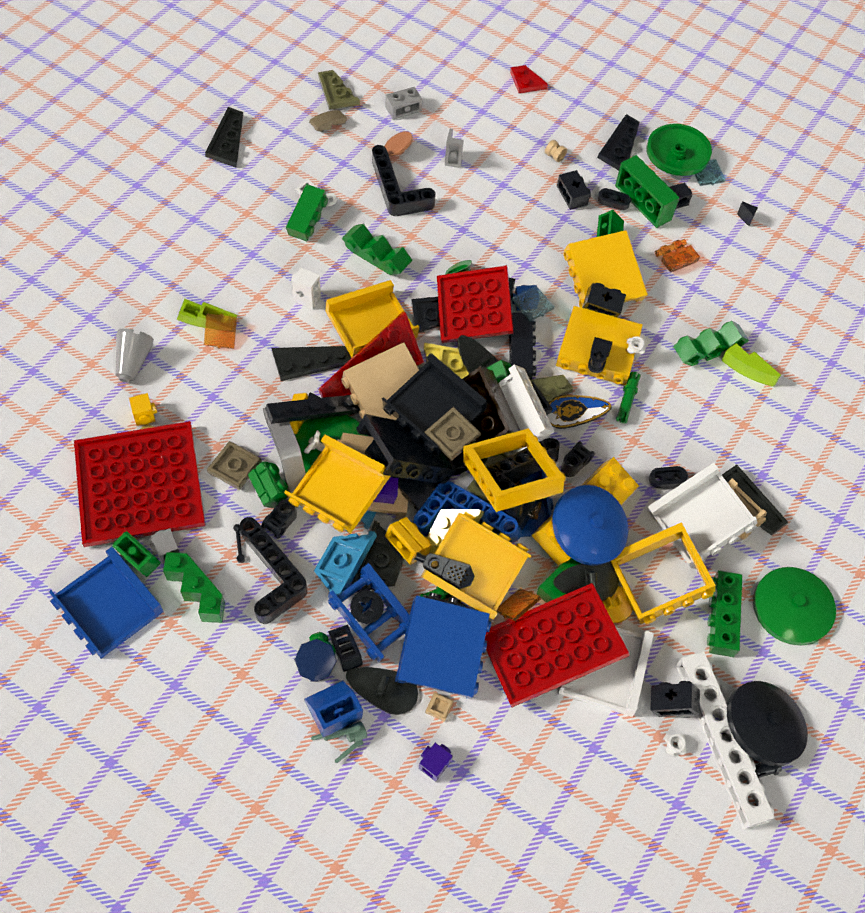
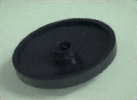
[727,681,808,766]

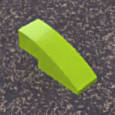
[177,298,237,331]
[722,343,781,387]

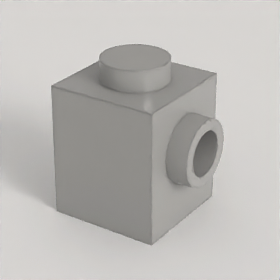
[150,529,180,564]

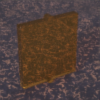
[204,314,237,349]
[496,588,541,621]

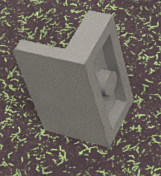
[445,128,464,168]

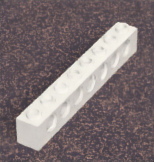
[676,652,775,830]

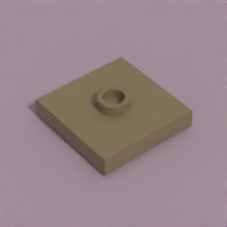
[425,407,481,461]
[207,441,262,491]

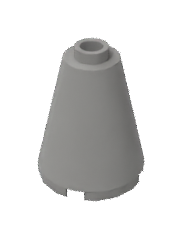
[116,328,154,383]

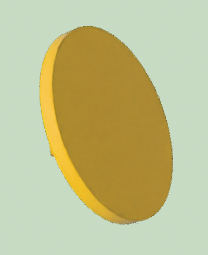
[602,586,633,623]

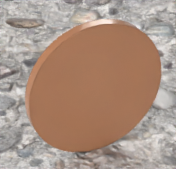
[384,131,413,156]

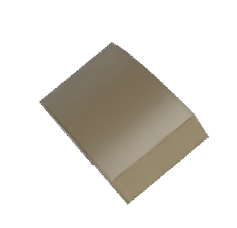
[309,110,347,132]

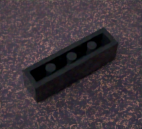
[509,312,536,380]

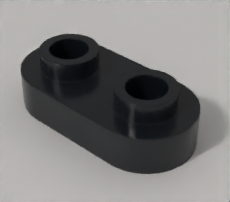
[598,188,631,210]
[649,466,688,488]

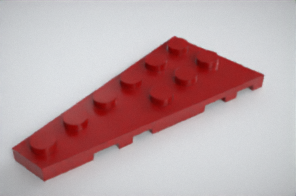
[318,311,424,398]

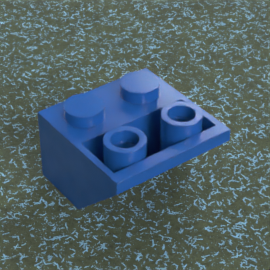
[304,681,363,738]

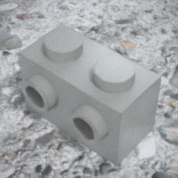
[385,86,422,119]

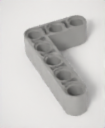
[263,408,306,493]

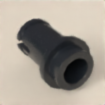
[755,763,782,779]

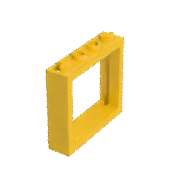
[463,428,566,512]
[609,522,716,625]

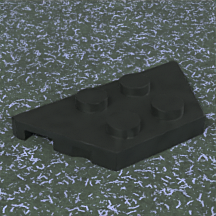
[352,520,404,592]

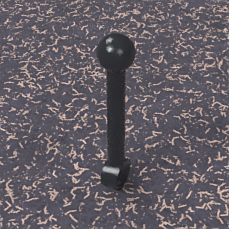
[233,524,245,563]

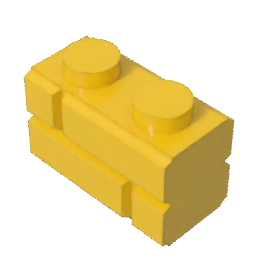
[385,517,432,565]

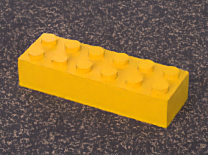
[531,457,639,565]

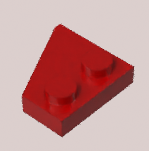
[510,65,548,93]

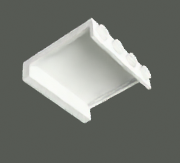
[486,365,555,460]
[648,463,757,568]
[558,627,654,717]

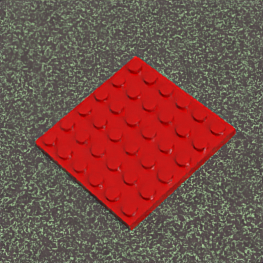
[74,421,206,547]

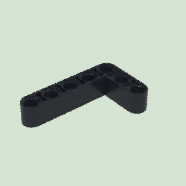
[372,145,436,216]
[482,438,560,516]
[240,517,308,624]

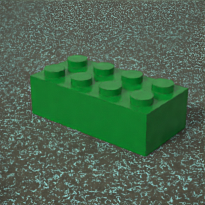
[615,155,679,228]

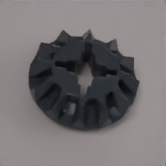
[350,590,384,624]

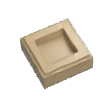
[425,692,454,722]

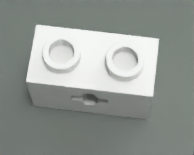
[291,267,321,310]

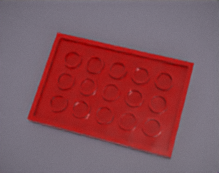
[485,583,629,708]

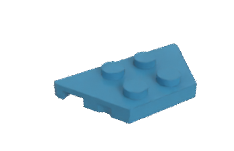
[314,531,377,596]

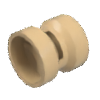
[545,140,567,162]

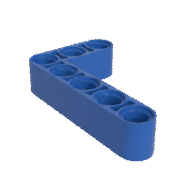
[413,481,522,542]

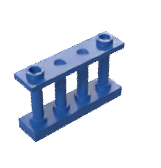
[328,563,410,663]

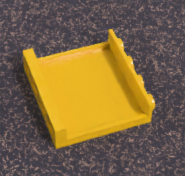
[563,230,648,308]
[325,280,419,357]
[556,306,643,385]
[284,435,390,534]
[421,511,532,620]

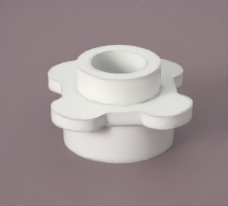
[627,337,645,354]
[664,733,687,755]

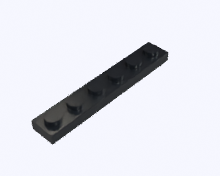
[265,395,361,424]

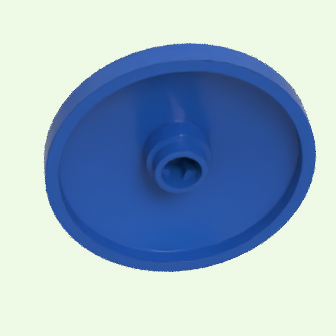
[552,485,628,566]

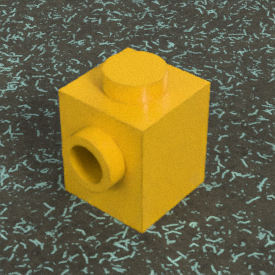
[129,393,157,426]

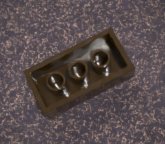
[462,366,520,443]

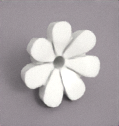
[304,430,325,454]

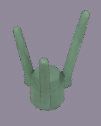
[311,721,367,763]

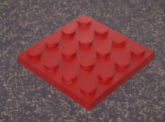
[437,265,514,344]

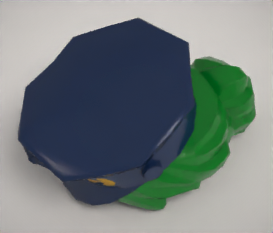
[294,632,337,682]

